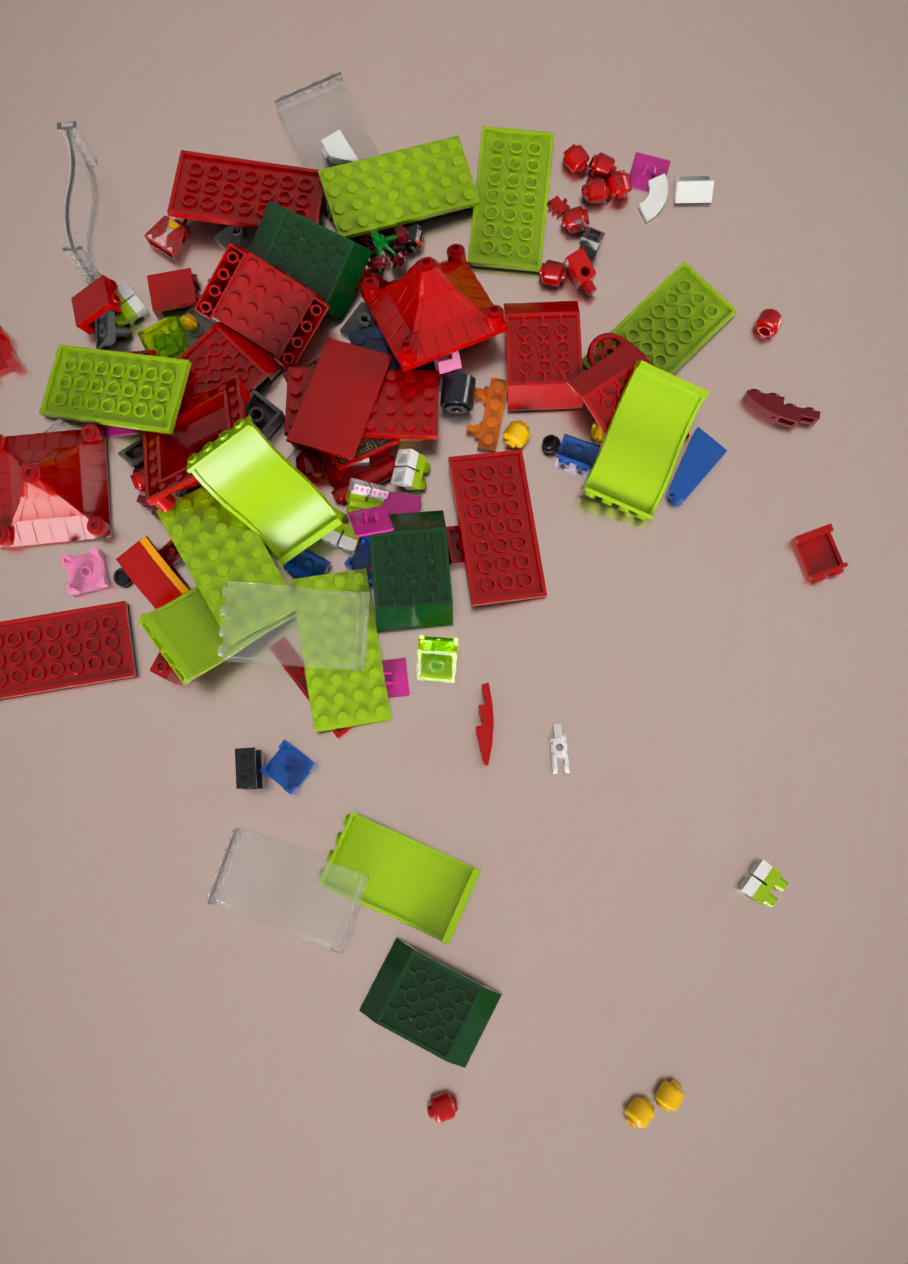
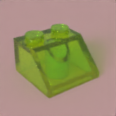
[137,316,185,358]
[417,636,458,683]

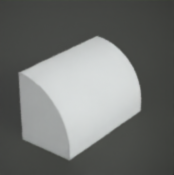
[674,174,714,203]

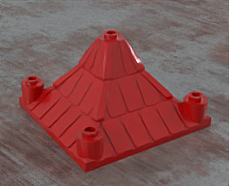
[361,244,508,372]
[143,373,251,512]
[0,424,112,549]

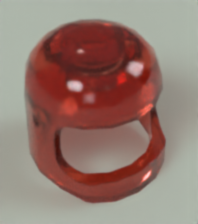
[295,450,328,483]

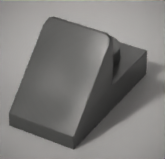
[579,226,605,258]
[118,437,144,468]

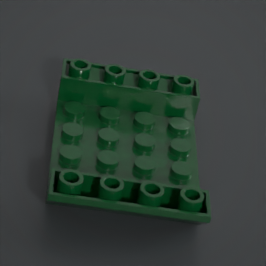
[249,201,372,320]
[369,510,453,631]
[359,938,502,1068]

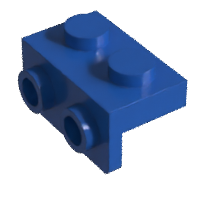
[556,434,600,471]
[284,549,331,578]

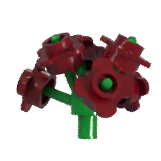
[360,224,409,272]

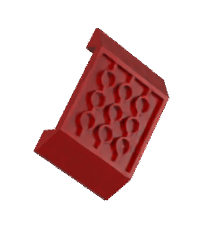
[194,243,330,368]
[503,301,583,411]
[178,322,284,403]
[567,341,690,439]

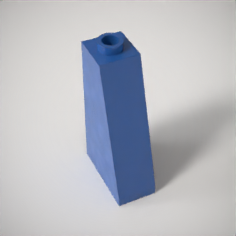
[667,427,727,505]

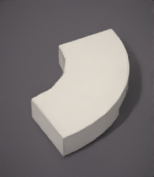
[639,173,668,223]

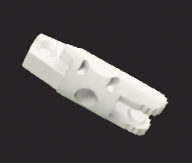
[549,723,570,774]

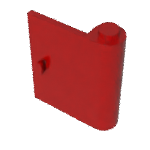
[315,448,396,503]

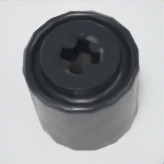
[440,373,476,414]

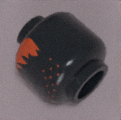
[401,223,425,253]

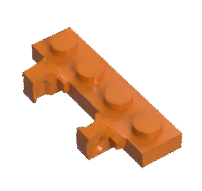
[466,377,508,452]

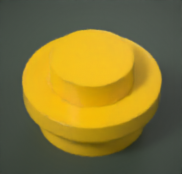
[180,313,198,331]

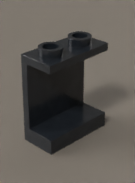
[235,747,264,790]

